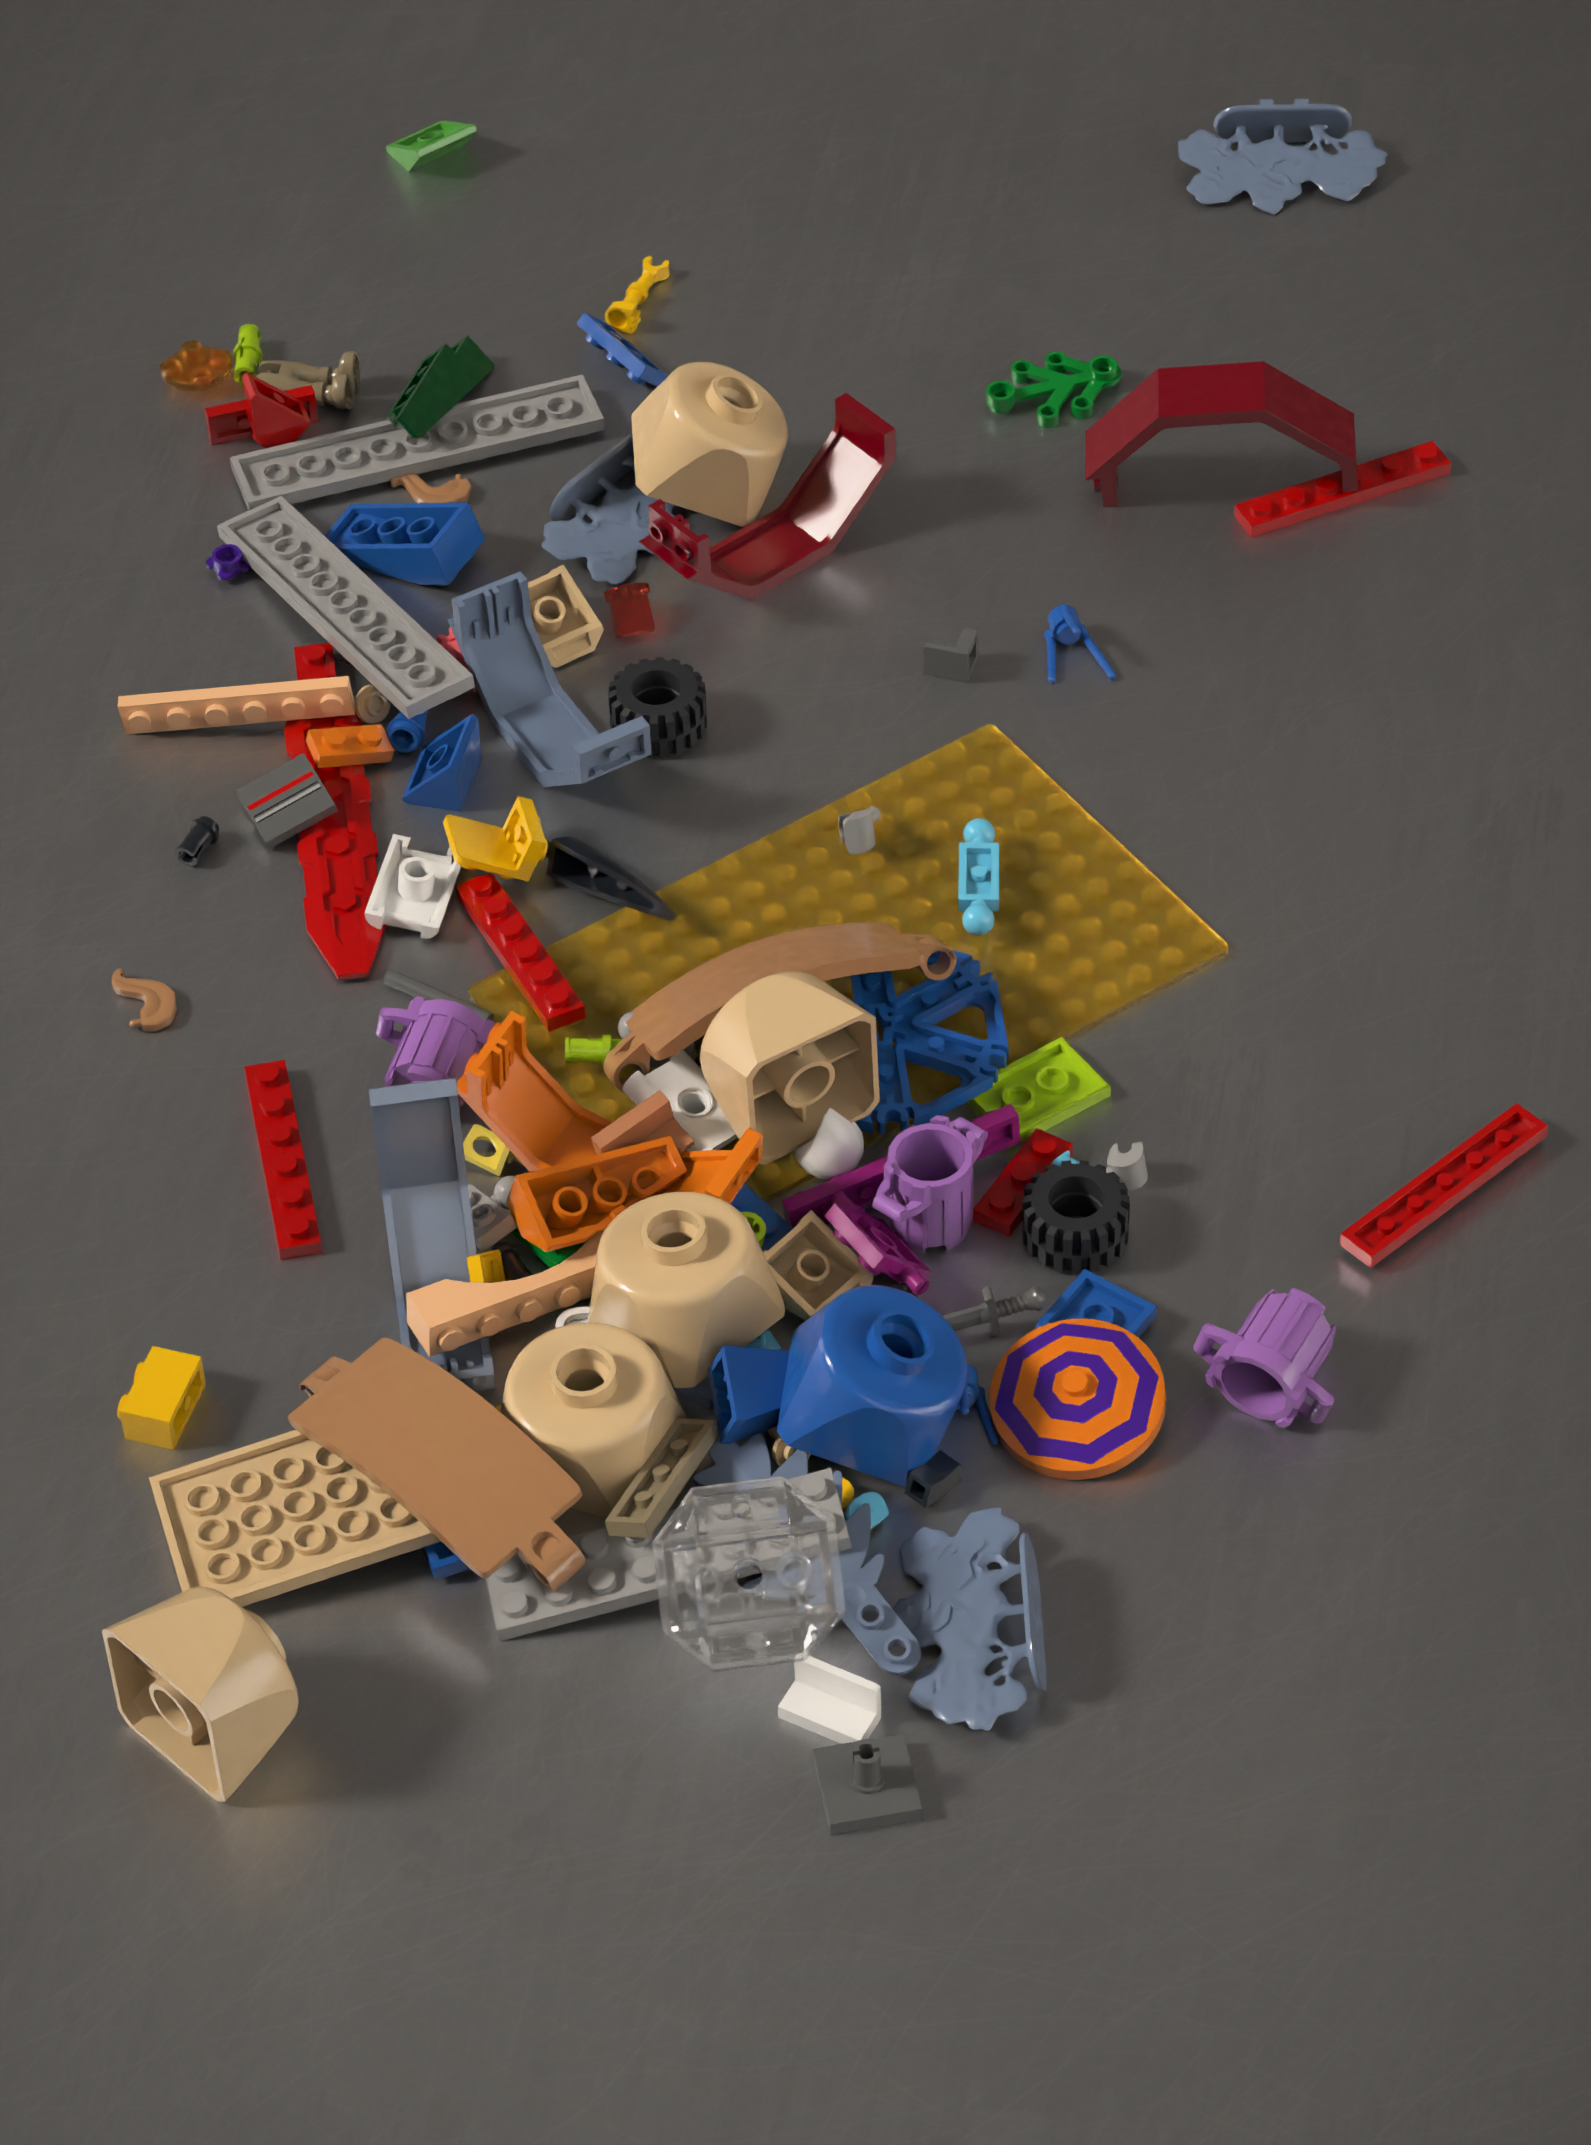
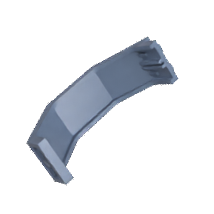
[448,571,652,787]
[368,1078,495,1392]

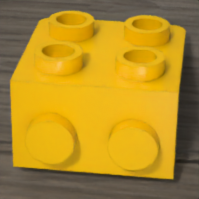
[443,796,548,882]

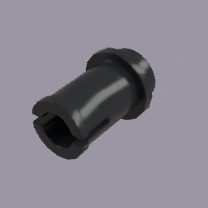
[175,816,219,867]
[490,1242,534,1281]

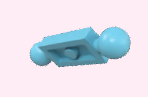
[958,818,999,936]

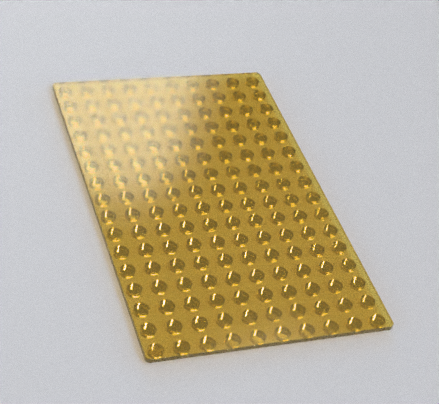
[468,724,1228,1203]

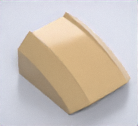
[528,565,604,668]
[763,1210,874,1321]

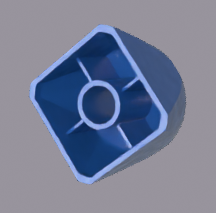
[777,1285,967,1488]

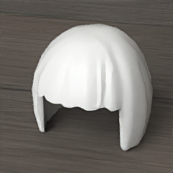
[793,1108,864,1180]

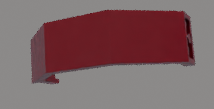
[1085,361,1358,507]
[638,393,896,601]

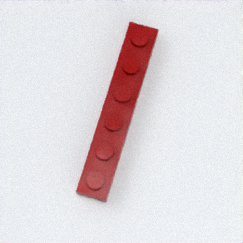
[1234,441,1451,538]
[455,873,586,1032]
[244,1060,323,1260]
[1340,1103,1548,1268]

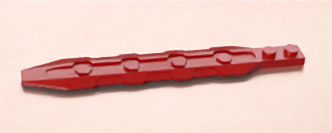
[284,643,387,981]

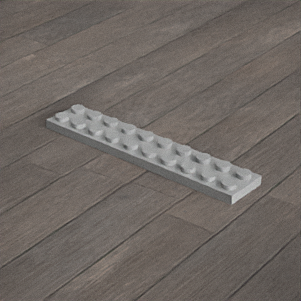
[230,374,605,511]
[217,496,475,719]

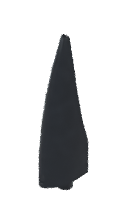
[545,836,676,921]

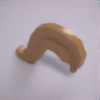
[390,473,472,503]
[111,968,177,1032]

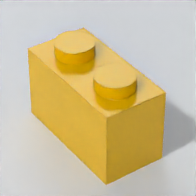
[117,1346,206,1450]

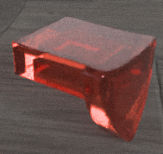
[603,583,655,639]

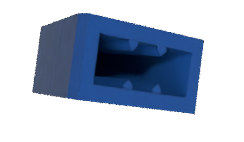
[707,1345,789,1444]

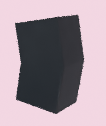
[904,1450,961,1508]

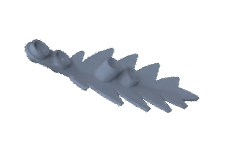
[693,1433,921,1675]

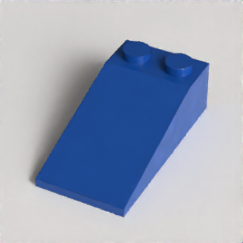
[325,503,485,586]

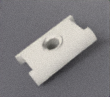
[364,834,461,939]
[622,1050,738,1151]

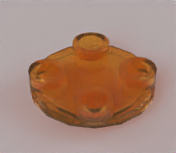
[160,340,232,391]

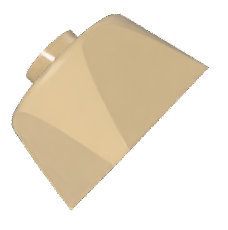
[631,362,788,527]
[700,971,880,1165]
[588,1192,785,1388]
[501,1322,688,1519]
[102,1586,299,1802]

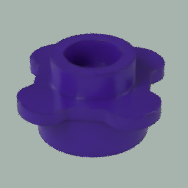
[206,544,251,581]

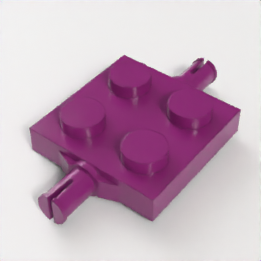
[825,1191,932,1296]

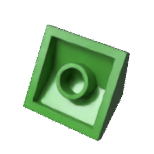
[385,120,477,171]

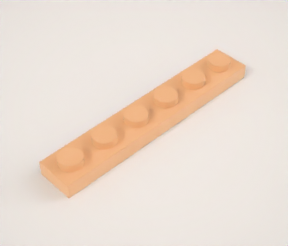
[118,676,355,735]

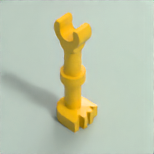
[605,256,669,334]

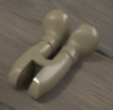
[256,351,361,410]

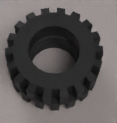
[608,657,707,758]
[1022,1160,1130,1274]

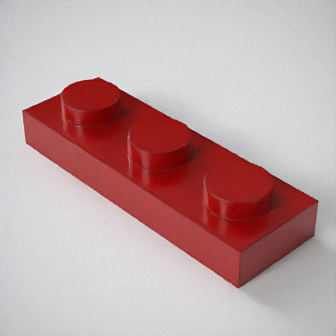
[205,385,318,445]
[973,1128,1073,1237]

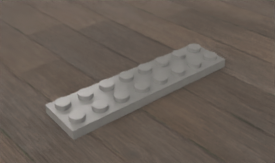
[486,1468,852,1641]

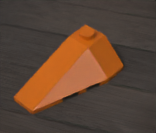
[506,1136,687,1252]

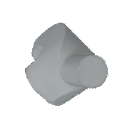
[838,806,881,855]
[1106,1142,1148,1190]

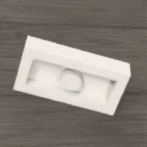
[778,1652,881,1744]

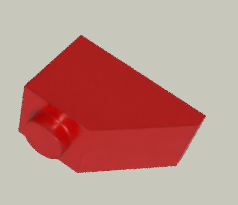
[242,372,311,448]

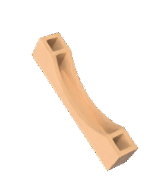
[406,1228,606,1357]

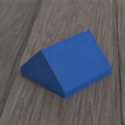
[402,714,482,812]

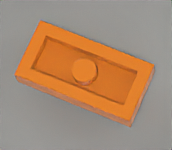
[306,724,394,768]

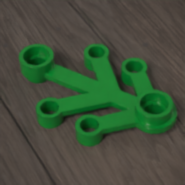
[986,352,1121,428]

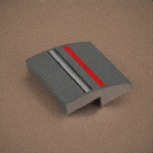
[235,753,338,849]

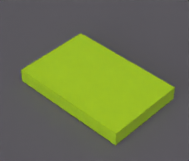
[964,1037,1111,1150]

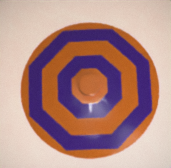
[989,1318,1166,1480]

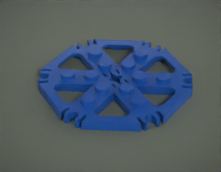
[850,949,1009,1135]

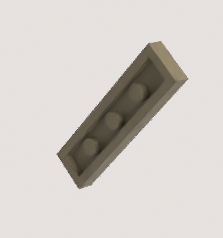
[605,1418,719,1539]

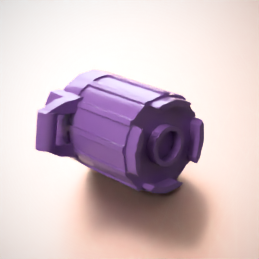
[376,996,495,1110]
[872,1115,988,1252]
[1193,1288,1336,1428]

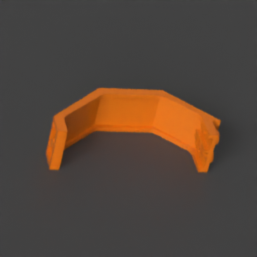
[457,1010,763,1204]

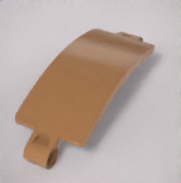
[603,922,957,1093]
[288,1337,586,1591]

